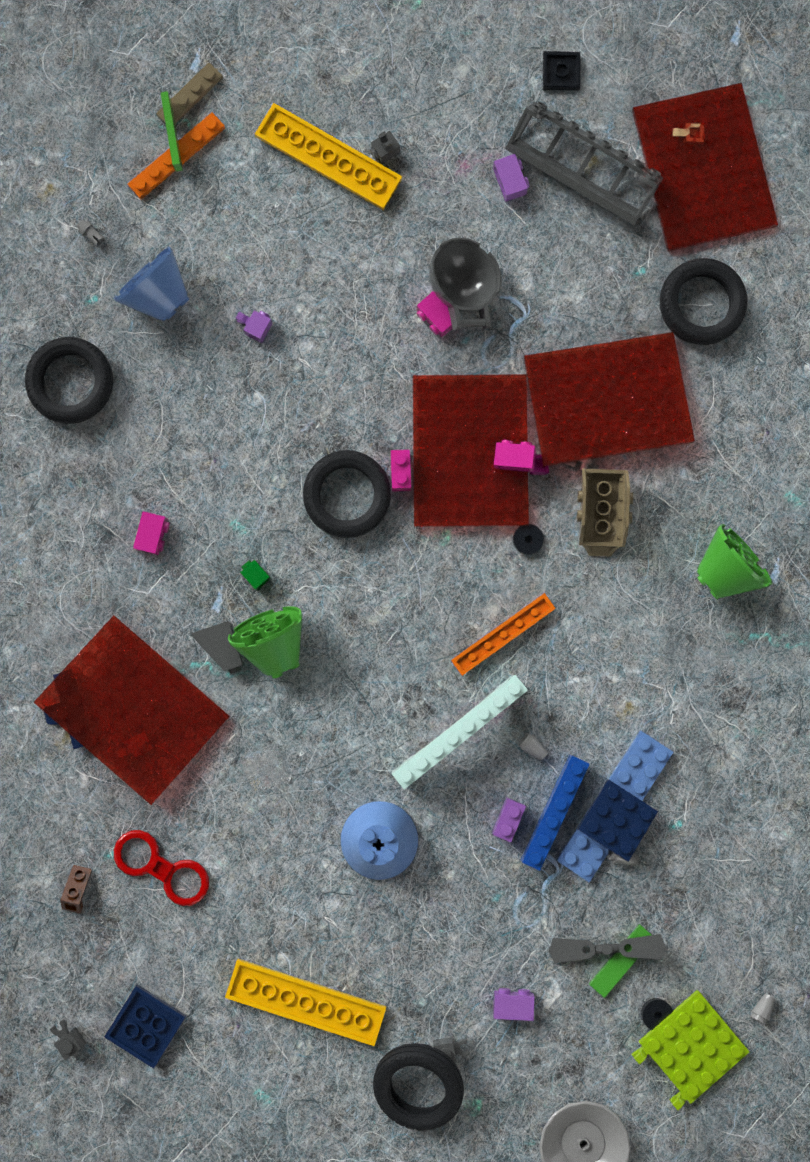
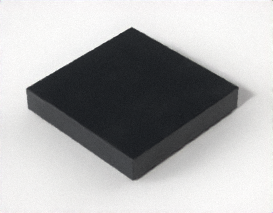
[542,51,580,91]

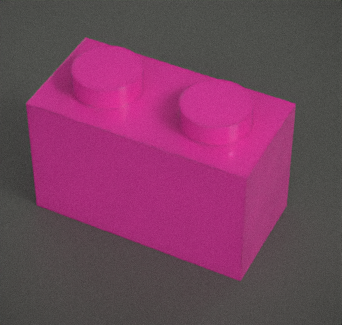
[416,291,452,337]
[494,440,536,472]
[391,450,411,492]
[133,511,170,556]

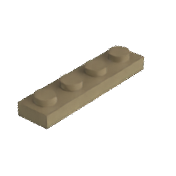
[156,63,223,125]

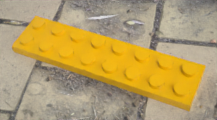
[255,103,402,210]
[225,959,386,1046]

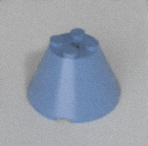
[113,247,189,321]
[341,801,418,880]

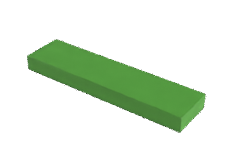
[161,91,183,172]
[589,924,651,998]

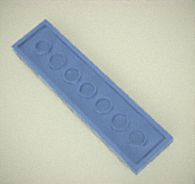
[556,731,674,882]

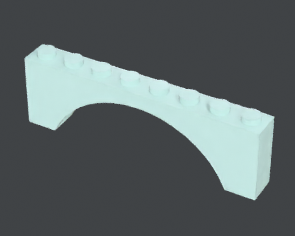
[392,675,528,789]

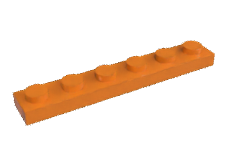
[128,112,225,200]
[451,593,556,676]

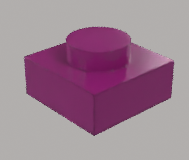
[530,454,550,475]

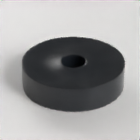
[513,524,544,555]
[641,998,673,1030]

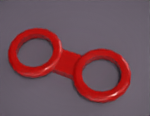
[113,830,209,906]

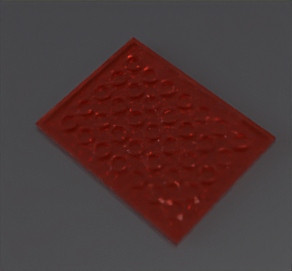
[632,83,778,252]
[524,332,695,467]
[413,374,529,527]
[34,615,230,805]

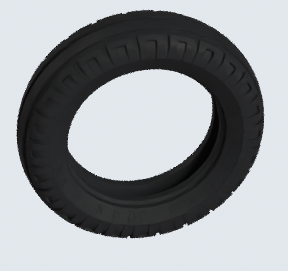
[660,258,747,345]
[25,337,113,424]
[303,450,391,538]
[373,1043,464,1131]

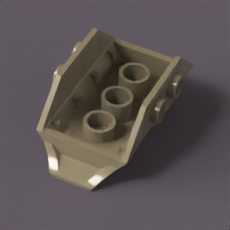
[577,468,633,557]

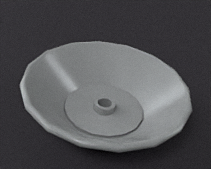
[539,1101,631,1162]

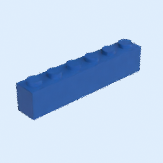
[520,754,590,871]

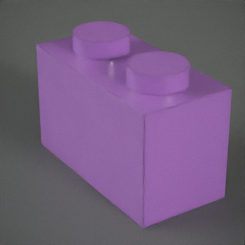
[493,154,529,202]
[492,797,526,842]
[493,988,535,1021]

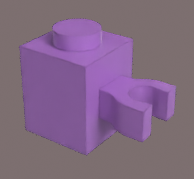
[236,310,272,343]

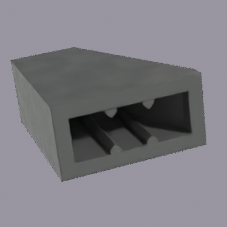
[191,621,244,674]

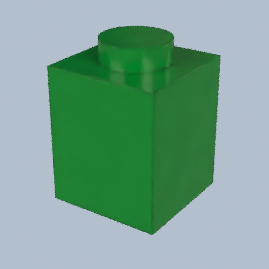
[240,560,271,591]

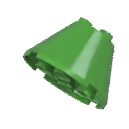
[697,524,772,600]
[228,606,303,678]

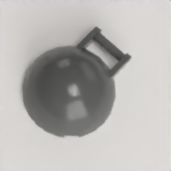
[429,237,502,330]

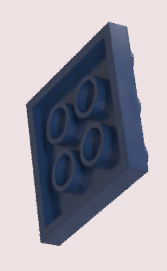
[577,779,658,862]
[104,984,186,1069]

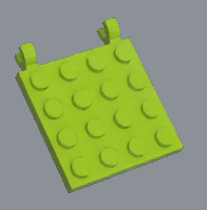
[631,990,749,1110]

